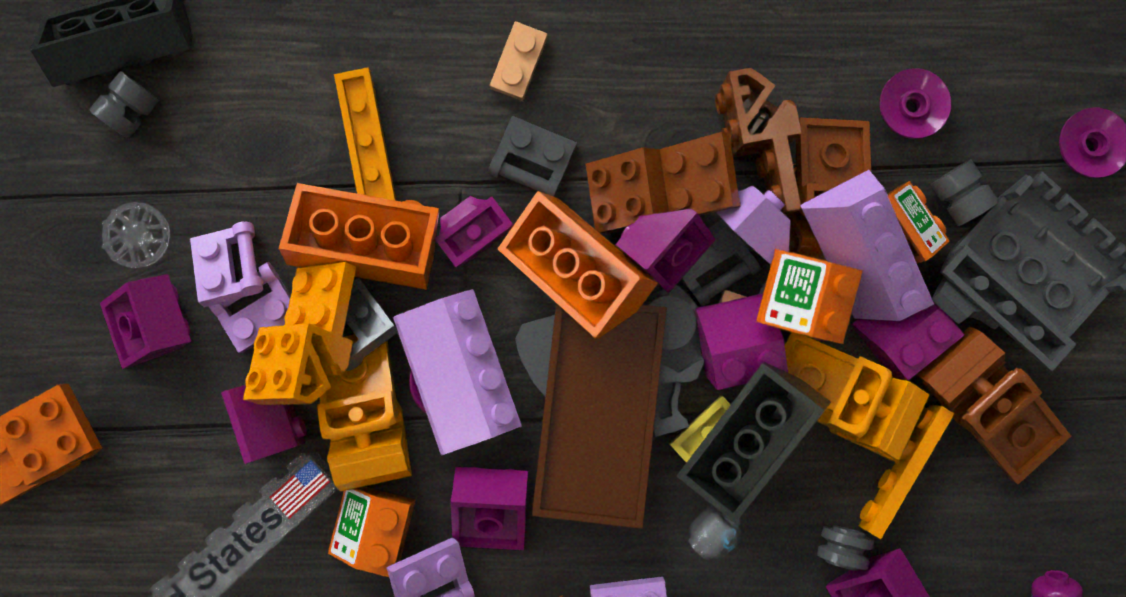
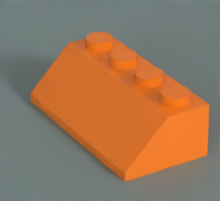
[279,183,439,290]
[498,191,658,339]

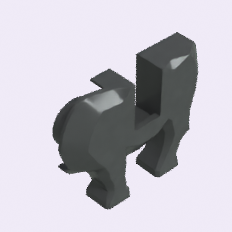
[515,284,704,437]

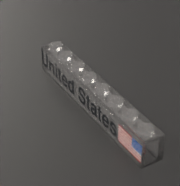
[149,452,338,597]

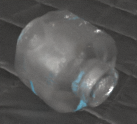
[688,505,743,561]

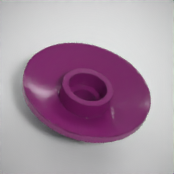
[879,68,951,139]
[1059,107,1126,178]

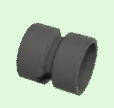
[89,71,160,139]
[930,159,999,226]

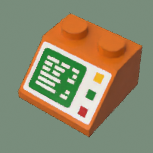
[887,181,949,263]
[756,249,863,344]
[328,487,416,577]

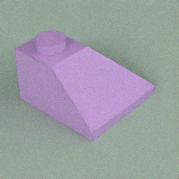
[716,186,790,264]

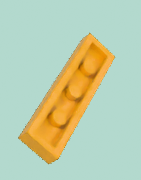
[334,67,397,201]
[858,404,955,539]

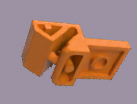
[0,384,102,507]

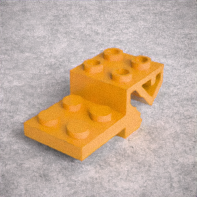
[243,262,356,405]
[785,332,929,463]
[317,334,412,491]

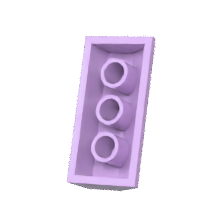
[800,170,934,321]
[393,289,522,455]

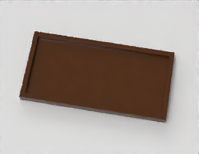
[532,303,667,529]

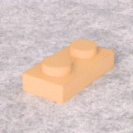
[490,21,548,101]

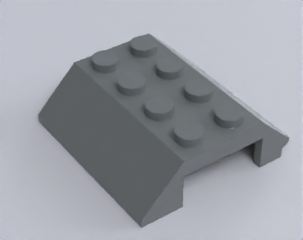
[940,171,1126,371]

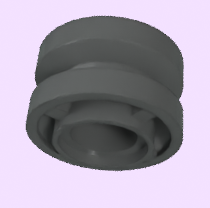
[817,525,875,571]

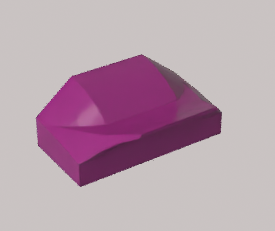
[435,196,514,268]

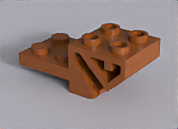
[715,68,802,217]
[788,117,871,261]
[586,132,740,234]
[917,326,1072,485]

